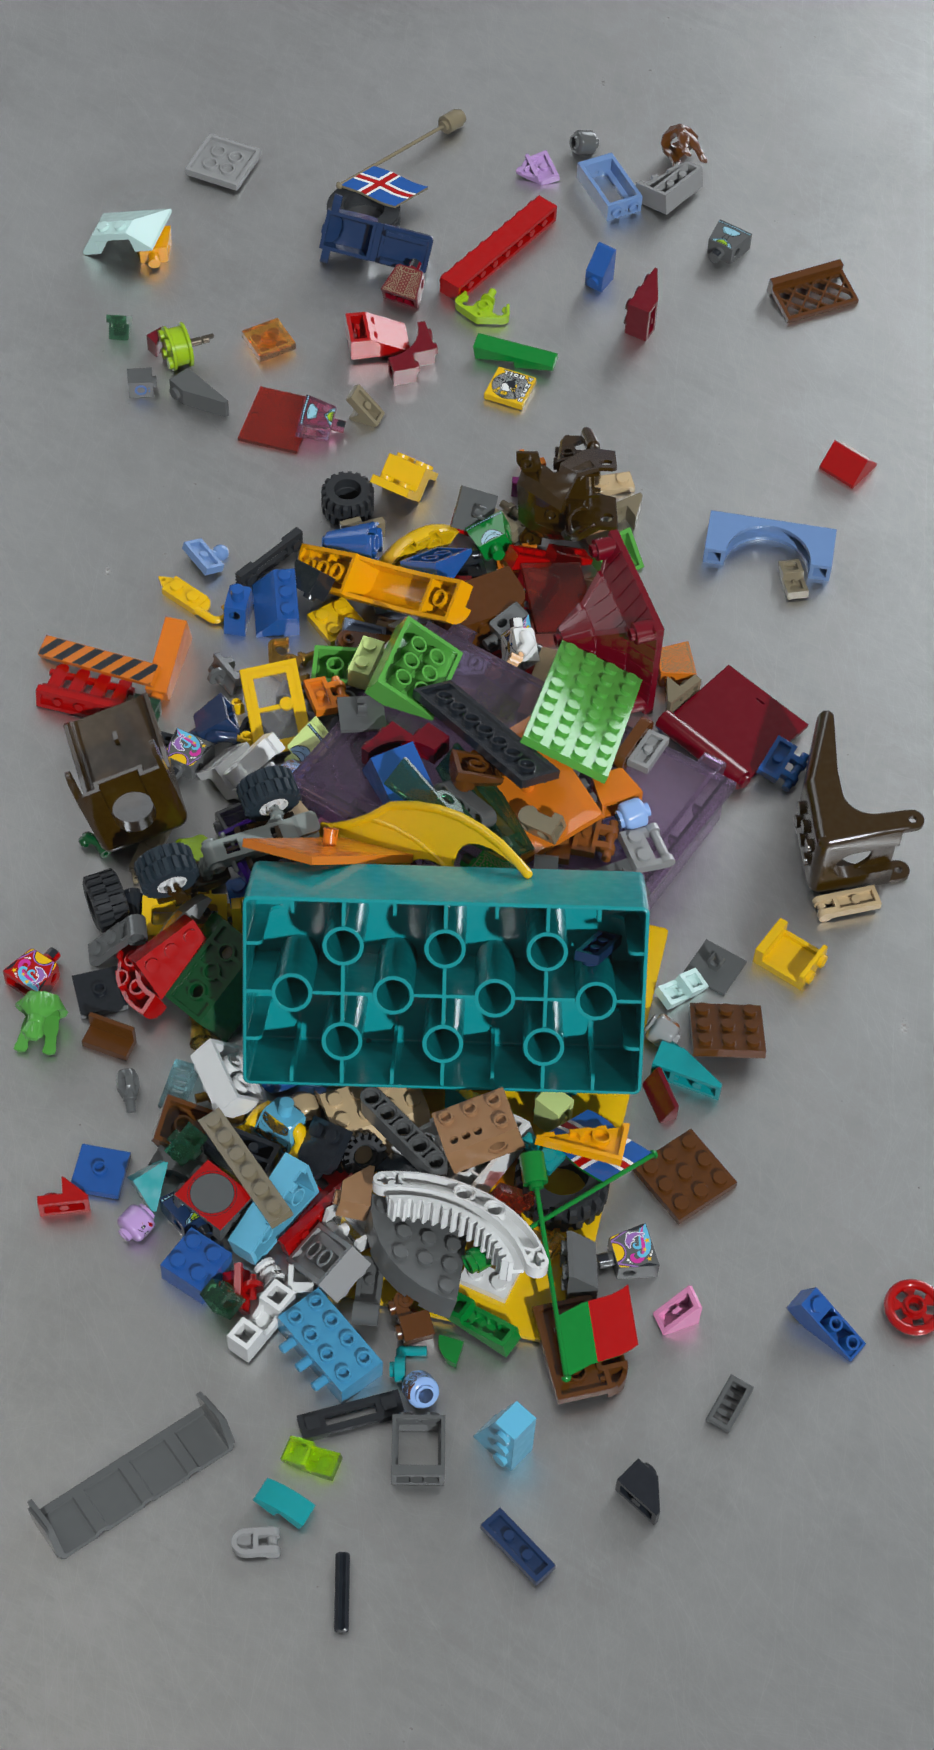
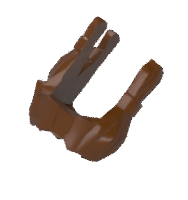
[661,123,707,167]

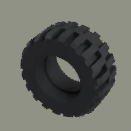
[514,1150,610,1232]

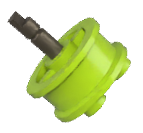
[158,322,214,371]

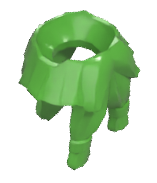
[14,990,68,1056]

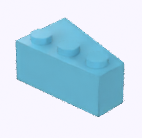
[473,1401,537,1471]

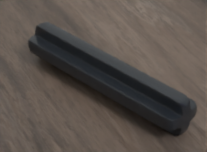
[334,1552,350,1633]

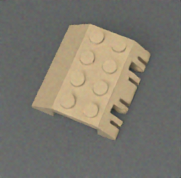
[313,1086,431,1171]

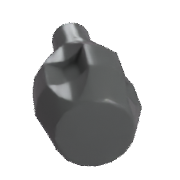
[116,1068,140,1113]

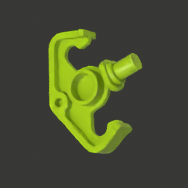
[455,288,510,325]

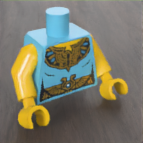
[235,1097,307,1159]

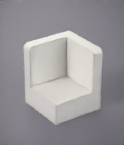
[288,1264,314,1303]

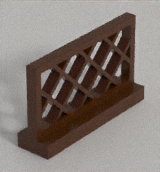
[766,259,859,323]

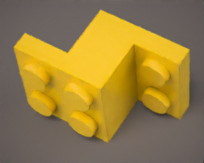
[370,452,439,502]

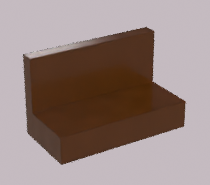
[82,1012,137,1062]

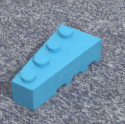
[228,1152,320,1266]

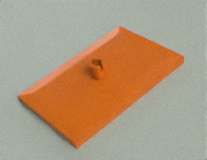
[471,715,604,864]
[242,827,413,865]

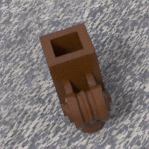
[387,1292,435,1346]

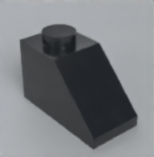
[294,559,336,602]
[615,1458,660,1525]

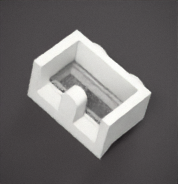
[321,1204,370,1252]

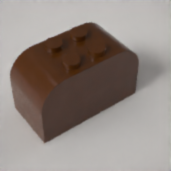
[430,566,525,653]

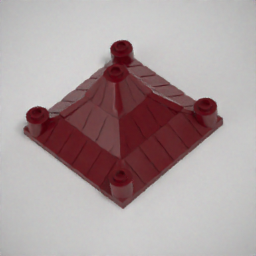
[553,529,665,715]

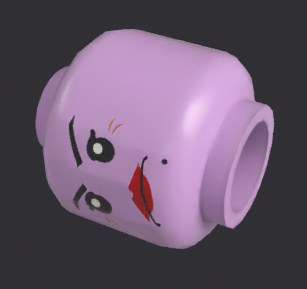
[117,1204,155,1242]

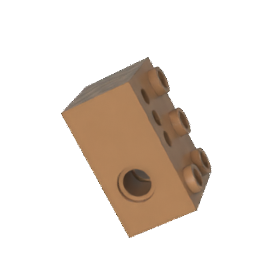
[432,1087,525,1174]

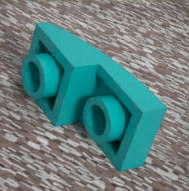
[253,1478,316,1529]

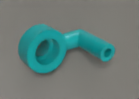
[389,1346,427,1383]

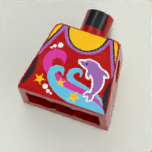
[3,947,61,996]

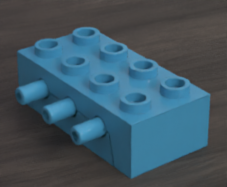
[278,1287,383,1404]

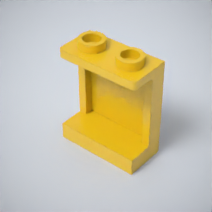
[753,917,828,990]

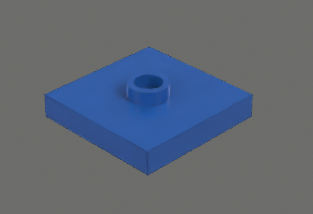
[71,1144,131,1200]

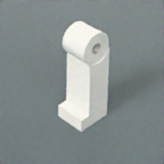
[223,732,285,788]

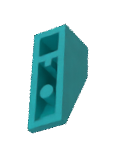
[650,1041,723,1100]

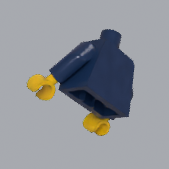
[188,693,253,746]

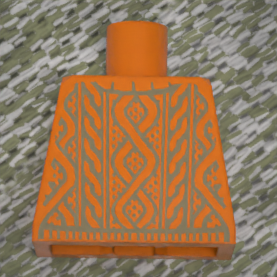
[657,641,697,687]

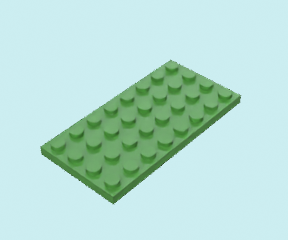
[520,640,642,784]

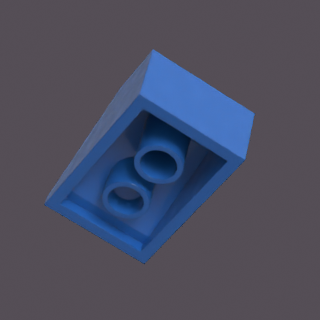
[400,547,472,578]

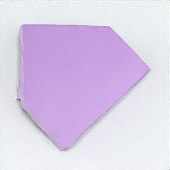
[516,150,560,185]

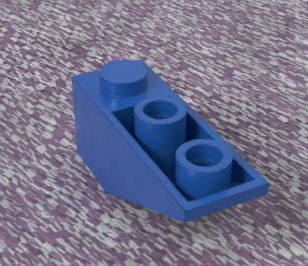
[786,1287,866,1362]

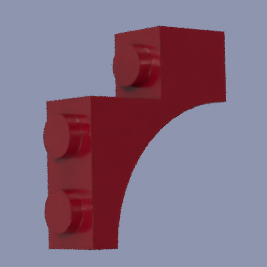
[388,321,438,386]
[361,721,450,765]

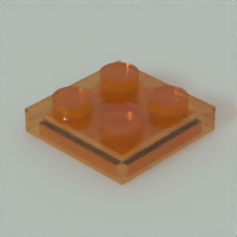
[242,318,296,362]

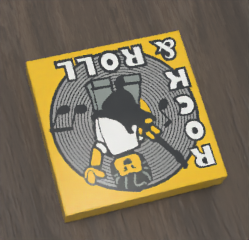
[484,367,537,410]

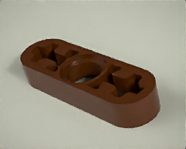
[612,717,654,770]

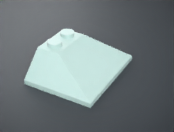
[83,208,172,255]

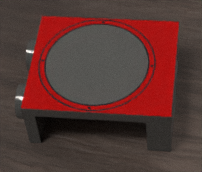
[174,1160,253,1241]

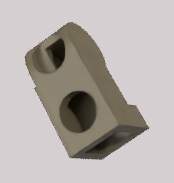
[518,805,567,845]

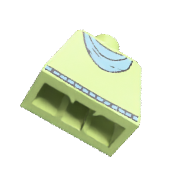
[284,716,342,769]

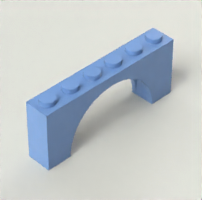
[703,510,837,581]

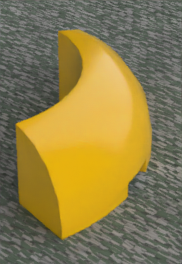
[378,524,459,567]

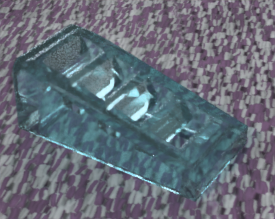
[158,1059,199,1108]

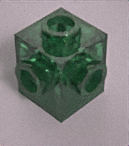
[164,1122,208,1167]

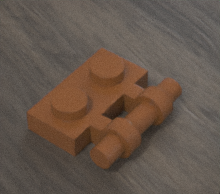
[571,818,619,862]

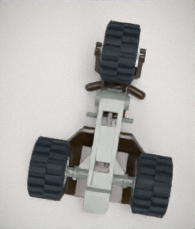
[134,765,320,917]

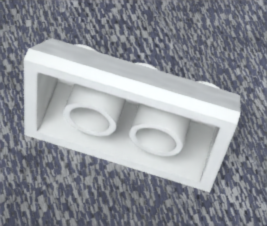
[190,1038,267,1118]

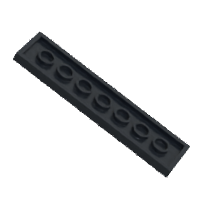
[413,680,560,789]

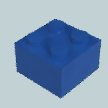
[160,1227,233,1305]

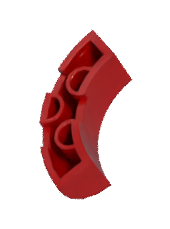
[115,941,167,1019]

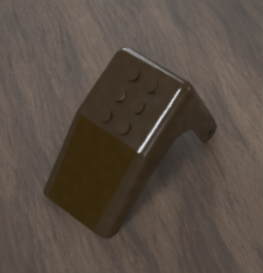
[63,692,187,852]
[794,710,924,892]

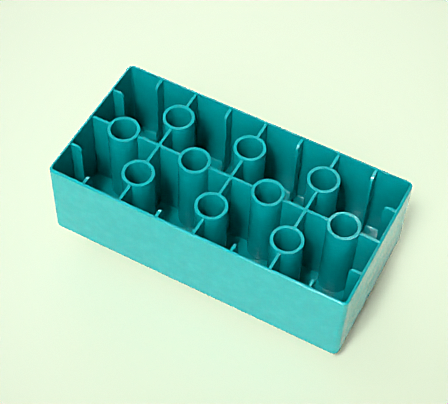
[243,861,650,1095]

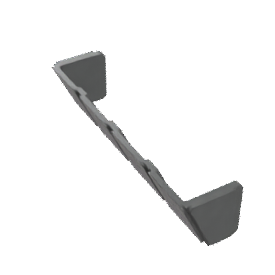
[27,1391,235,1559]

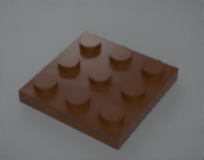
[689,1002,766,1059]
[632,1129,737,1225]

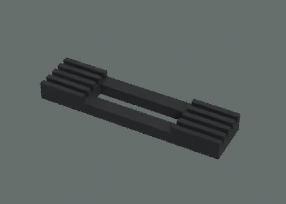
[235,527,303,587]
[297,1389,405,1443]

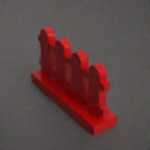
[36,664,135,717]
[276,1170,353,1257]

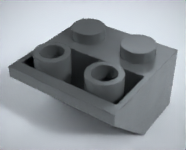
[559,1231,598,1299]

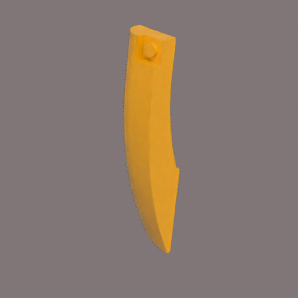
[298,543,473,624]

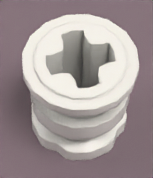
[254,1257,287,1290]

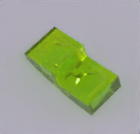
[280,1435,343,1481]

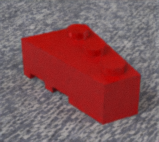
[127,914,206,1000]

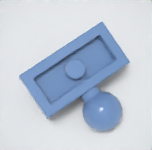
[182,538,229,575]

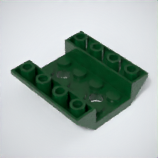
[165,911,243,1042]

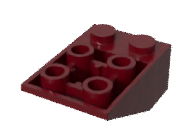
[624,268,658,342]

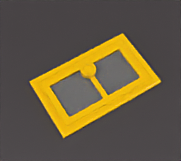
[239,658,309,753]

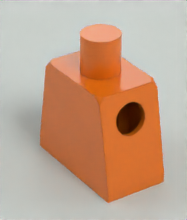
[591,768,643,819]

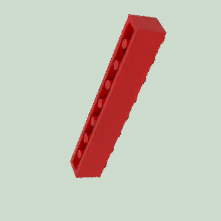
[439,195,557,301]

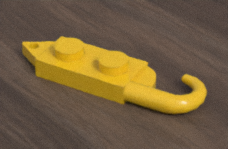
[158,576,224,624]

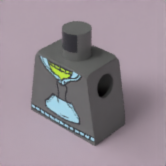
[707,219,752,264]

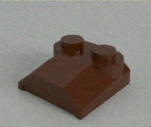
[449,749,504,792]
[151,1094,213,1156]

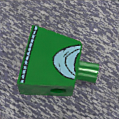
[465,511,513,561]

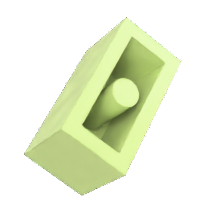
[348,636,385,690]
[533,1092,574,1132]

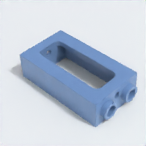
[576,153,643,221]

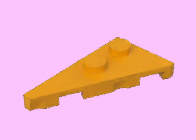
[535,1123,630,1166]

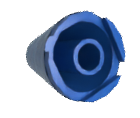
[322,522,383,560]

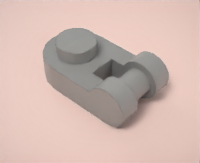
[231,1527,281,1559]

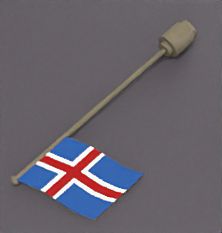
[336,109,466,208]

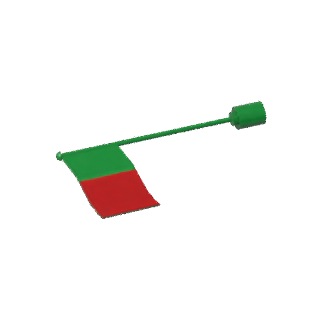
[519,1150,638,1382]

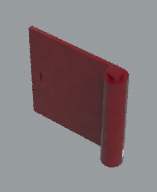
[655,665,809,790]

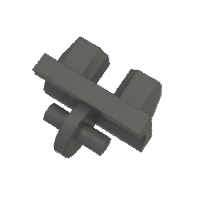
[207,652,242,695]

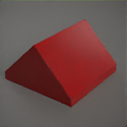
[819,440,877,489]

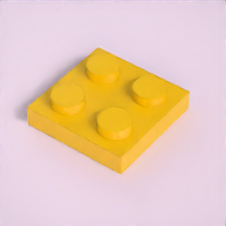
[307,597,365,646]

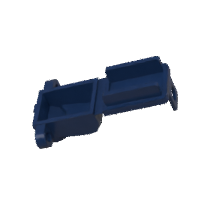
[319,194,434,273]

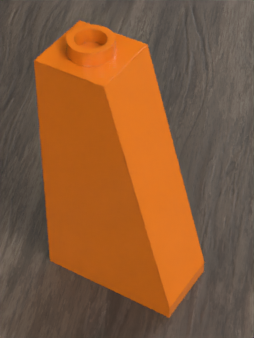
[145,617,192,702]

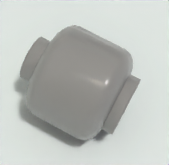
[644,1014,681,1047]

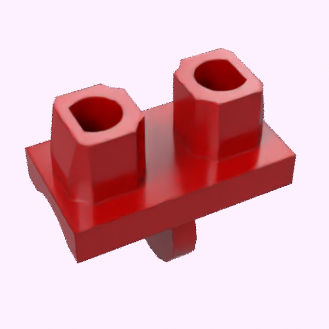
[222,1262,264,1316]

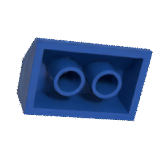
[252,568,300,638]

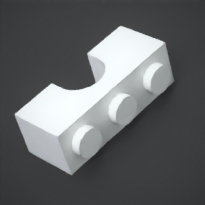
[227,1279,296,1363]

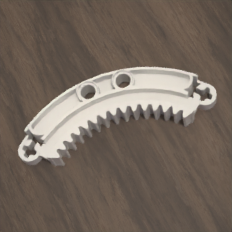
[372,1171,549,1281]

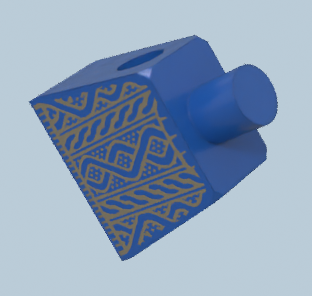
[224,584,254,637]

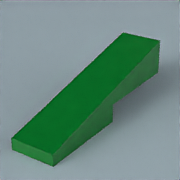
[473,333,558,371]
[446,1292,521,1357]

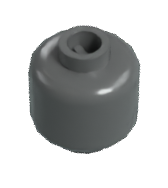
[569,130,599,155]

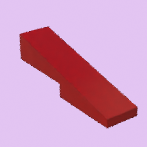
[504,543,593,570]

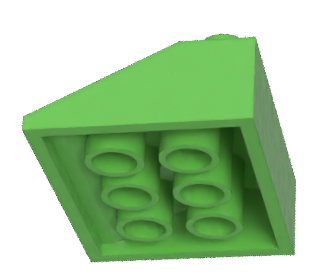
[365,616,463,721]

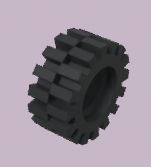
[341,1131,388,1175]

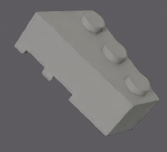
[636,161,703,215]

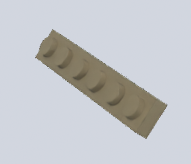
[198,1107,294,1229]

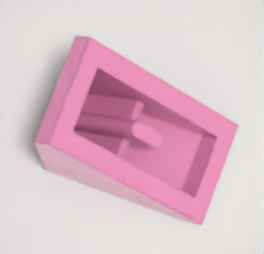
[653,1285,702,1335]

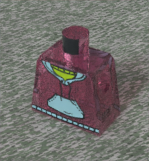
[295,394,346,441]

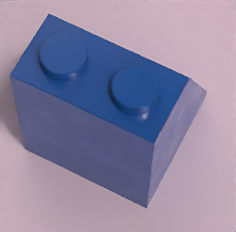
[362,741,434,805]

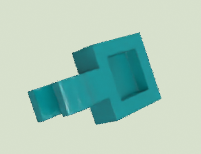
[522,1132,566,1176]

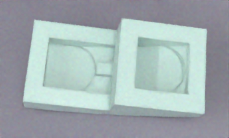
[654,968,709,1010]

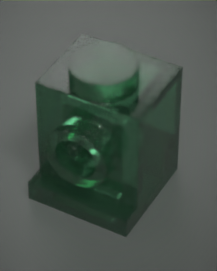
[200,1278,246,1320]

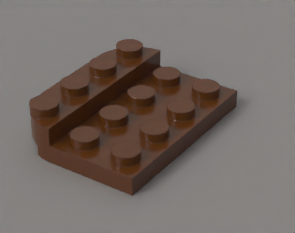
[532,1295,628,1405]

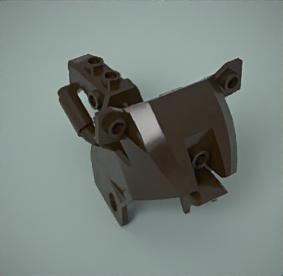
[516,427,618,545]

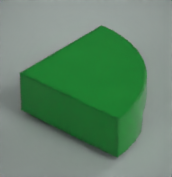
[438,1334,464,1368]

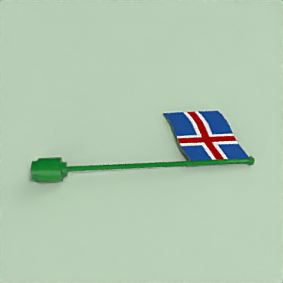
[462,1110,658,1274]

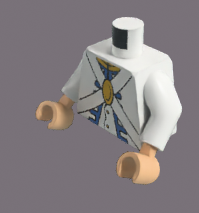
[485,618,540,681]

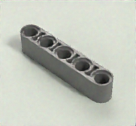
[360,1087,448,1177]

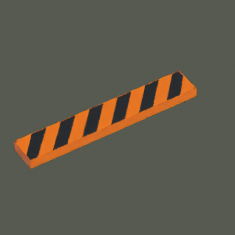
[38,635,161,688]

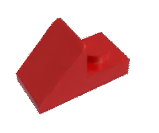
[37,1176,90,1217]

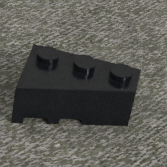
[203,1127,282,1182]

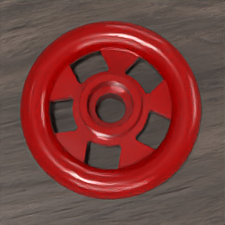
[884,1279,934,1336]

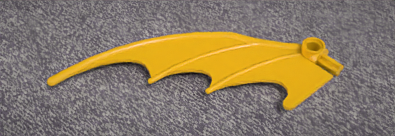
[318,801,533,879]

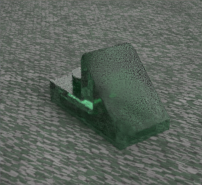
[106,314,132,340]

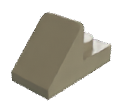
[346,384,385,428]
[603,492,643,529]
[665,675,702,713]

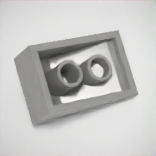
[286,1222,371,1303]

